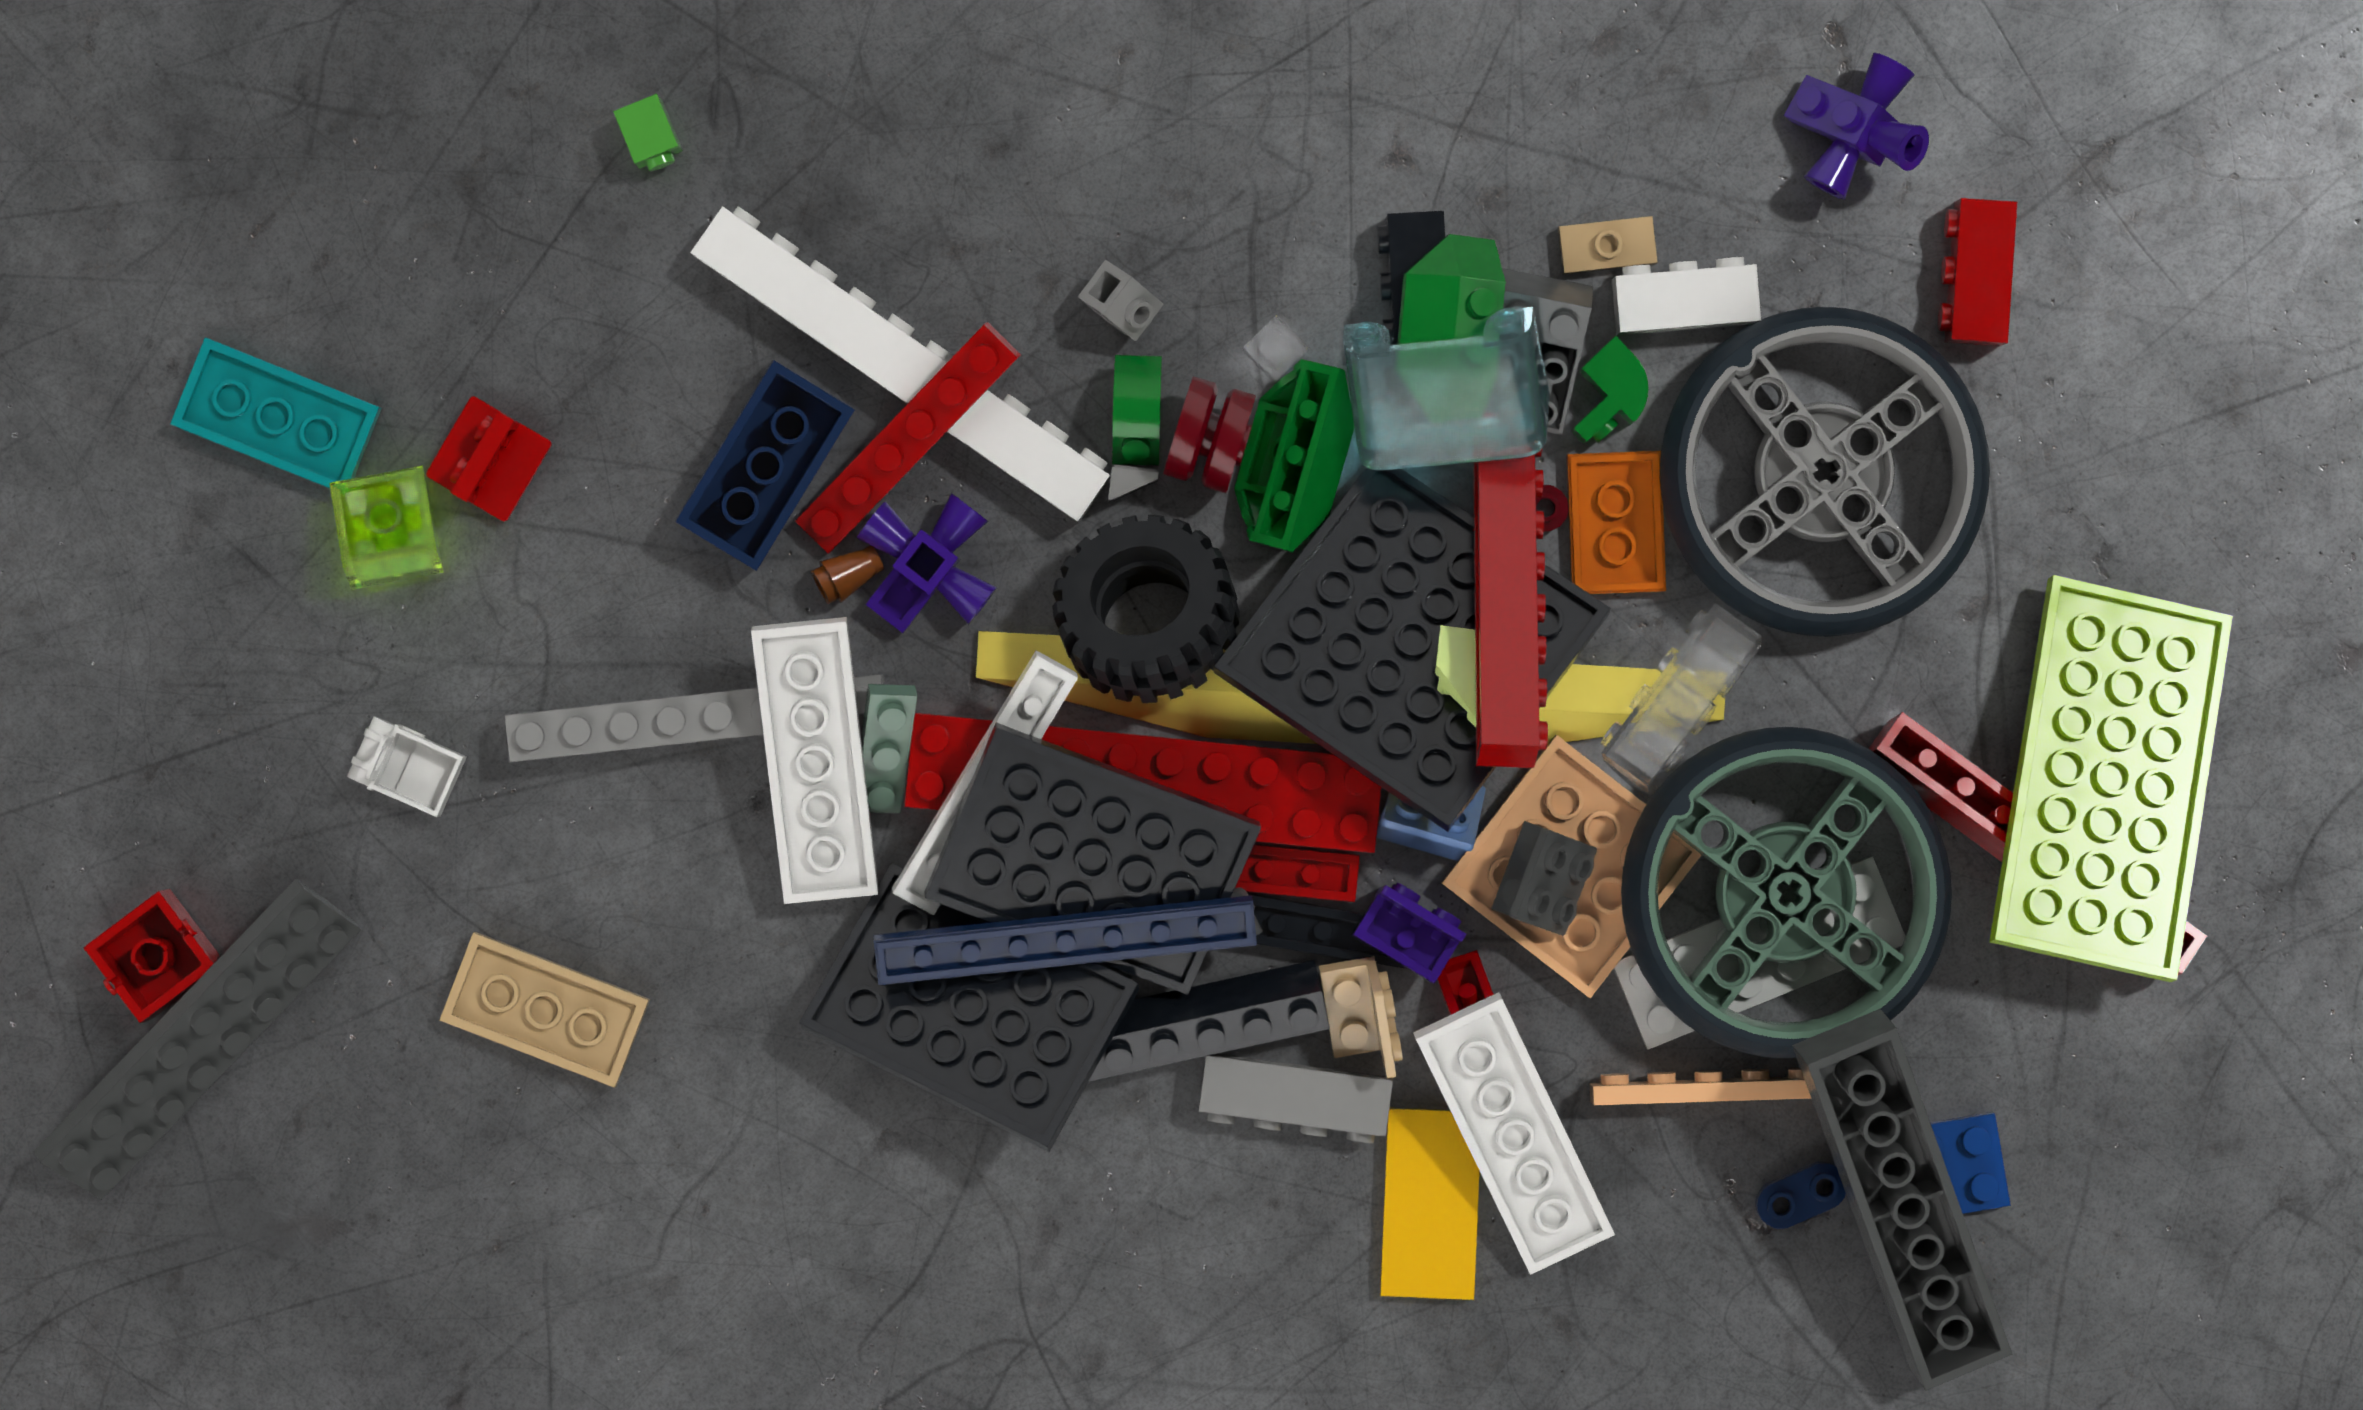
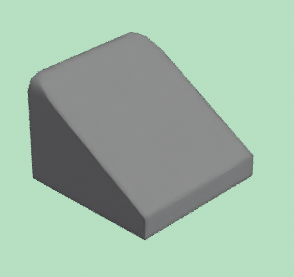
[1108,465,1159,503]

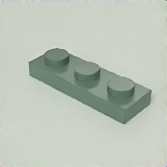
[861,684,917,813]

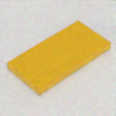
[1380,1107,1480,1300]

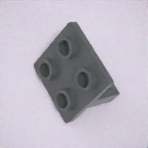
[1491,821,1597,936]

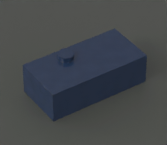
[675,360,855,571]

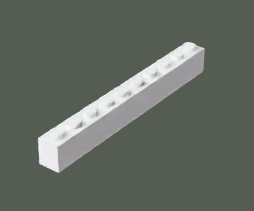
[690,206,1111,523]

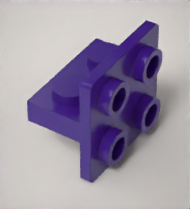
[1353,882,1467,984]

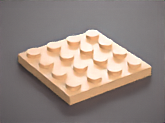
[1441,735,1701,999]

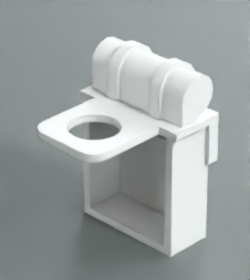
[347,716,467,817]

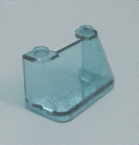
[1343,307,1549,470]

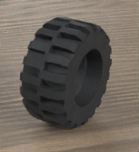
[1052,515,1240,703]

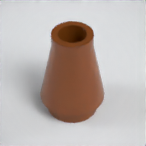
[811,545,884,604]

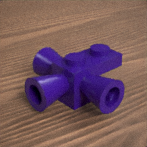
[1784,53,1929,199]
[857,493,997,633]

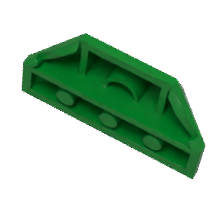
[1395,234,1506,428]
[1234,359,1355,552]

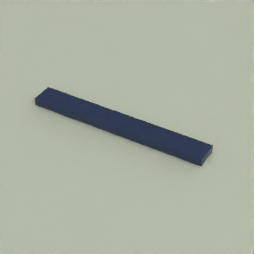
[873,895,1257,985]

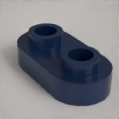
[1755,1162,1846,1229]

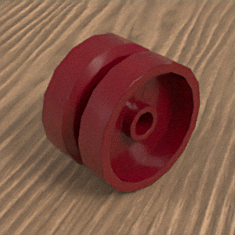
[1163,376,1256,494]

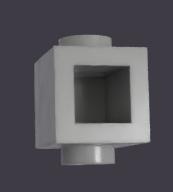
[1078,260,1164,342]

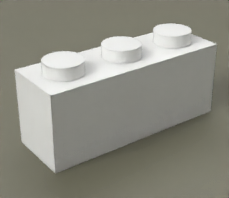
[1612,257,1761,336]

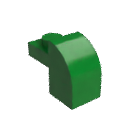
[1570,336,1649,444]
[1112,355,1162,466]

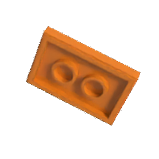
[1566,451,1666,594]

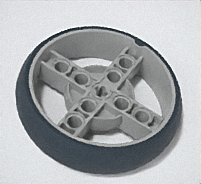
[1660,307,1990,637]

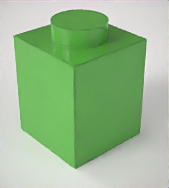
[613,93,683,171]

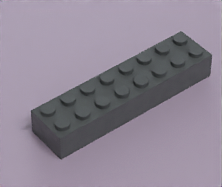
[1792,1009,2013,1391]

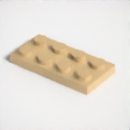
[439,932,650,1088]

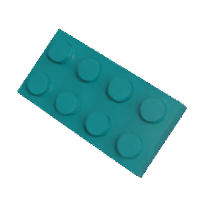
[170,337,382,495]

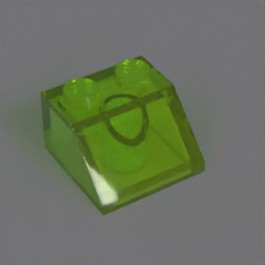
[329,465,444,590]

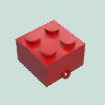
[83,889,221,1023]

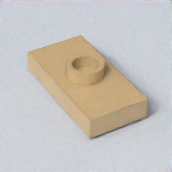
[1558,216,1658,274]

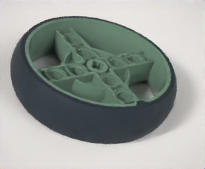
[1621,727,1952,1058]

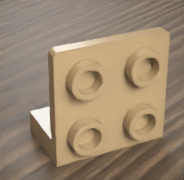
[1319,956,1403,1079]

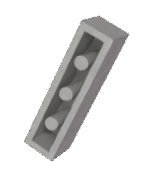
[1198,1054,1393,1143]

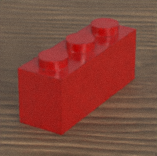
[1938,198,2018,346]

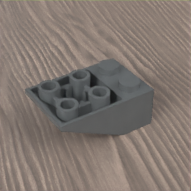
[1485,268,1593,435]

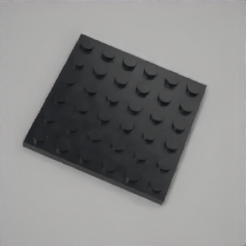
[1214,453,1611,832]

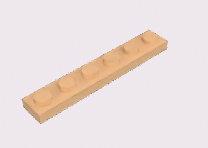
[1589,1068,1812,1105]

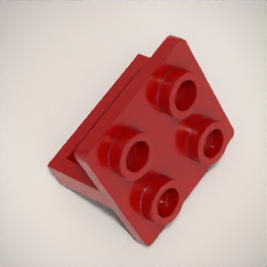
[426,396,552,522]

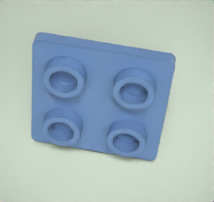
[1376,786,1486,861]

